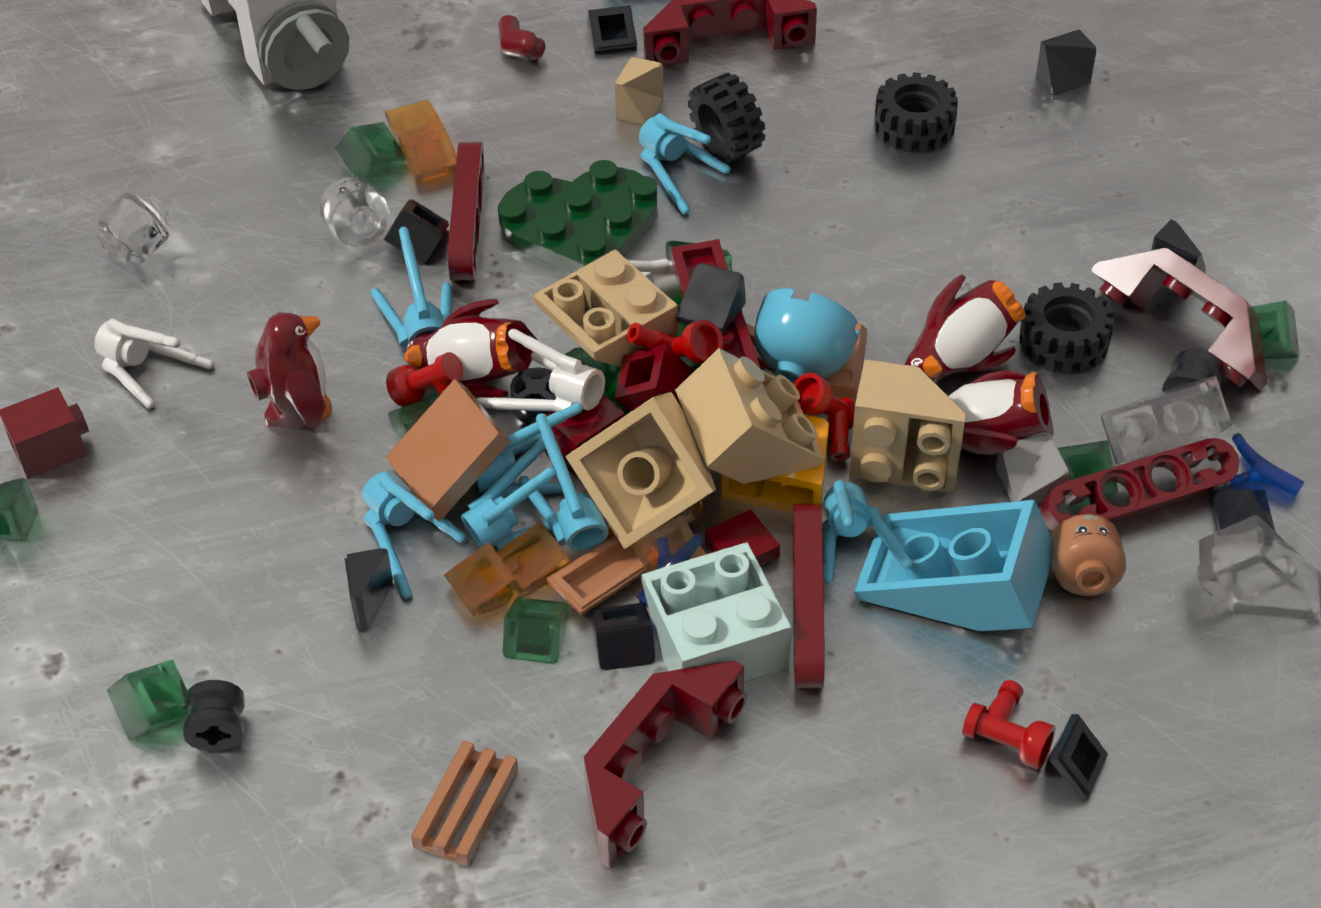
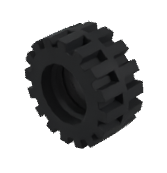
[688,72,765,163]
[874,72,958,153]
[1019,282,1114,374]

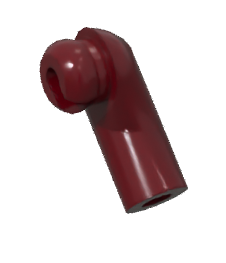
[498,15,546,61]

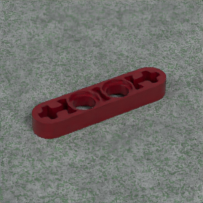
[448,142,485,281]
[1041,438,1240,532]
[792,503,825,688]

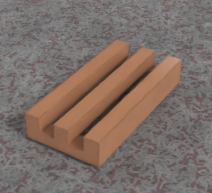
[411,740,518,867]

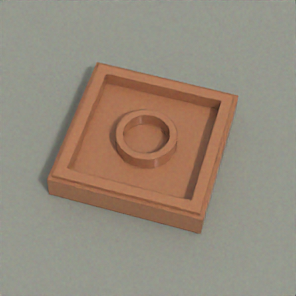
[386,379,511,521]

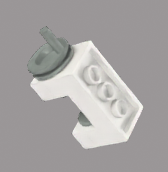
[200,0,350,90]

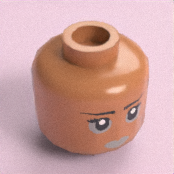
[1051,514,1126,597]

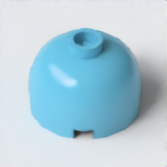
[754,288,860,383]

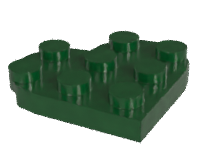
[497,160,658,273]

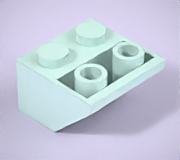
[641,542,791,682]

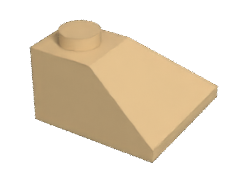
[565,392,716,549]

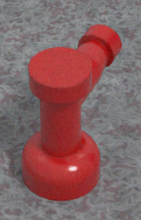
[627,320,723,363]
[386,352,463,408]
[793,373,856,461]
[962,680,1056,770]

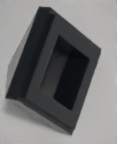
[1210,490,1276,537]
[1047,714,1108,800]

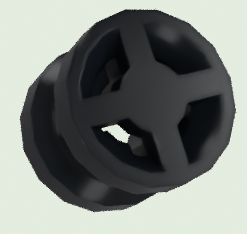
[1162,349,1225,415]
[510,367,556,429]
[183,680,245,752]

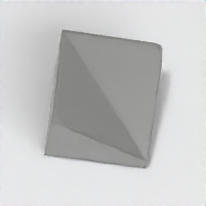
[996,433,1069,504]

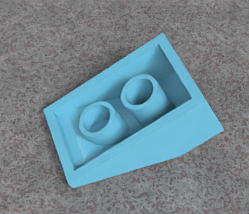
[854,500,1052,631]

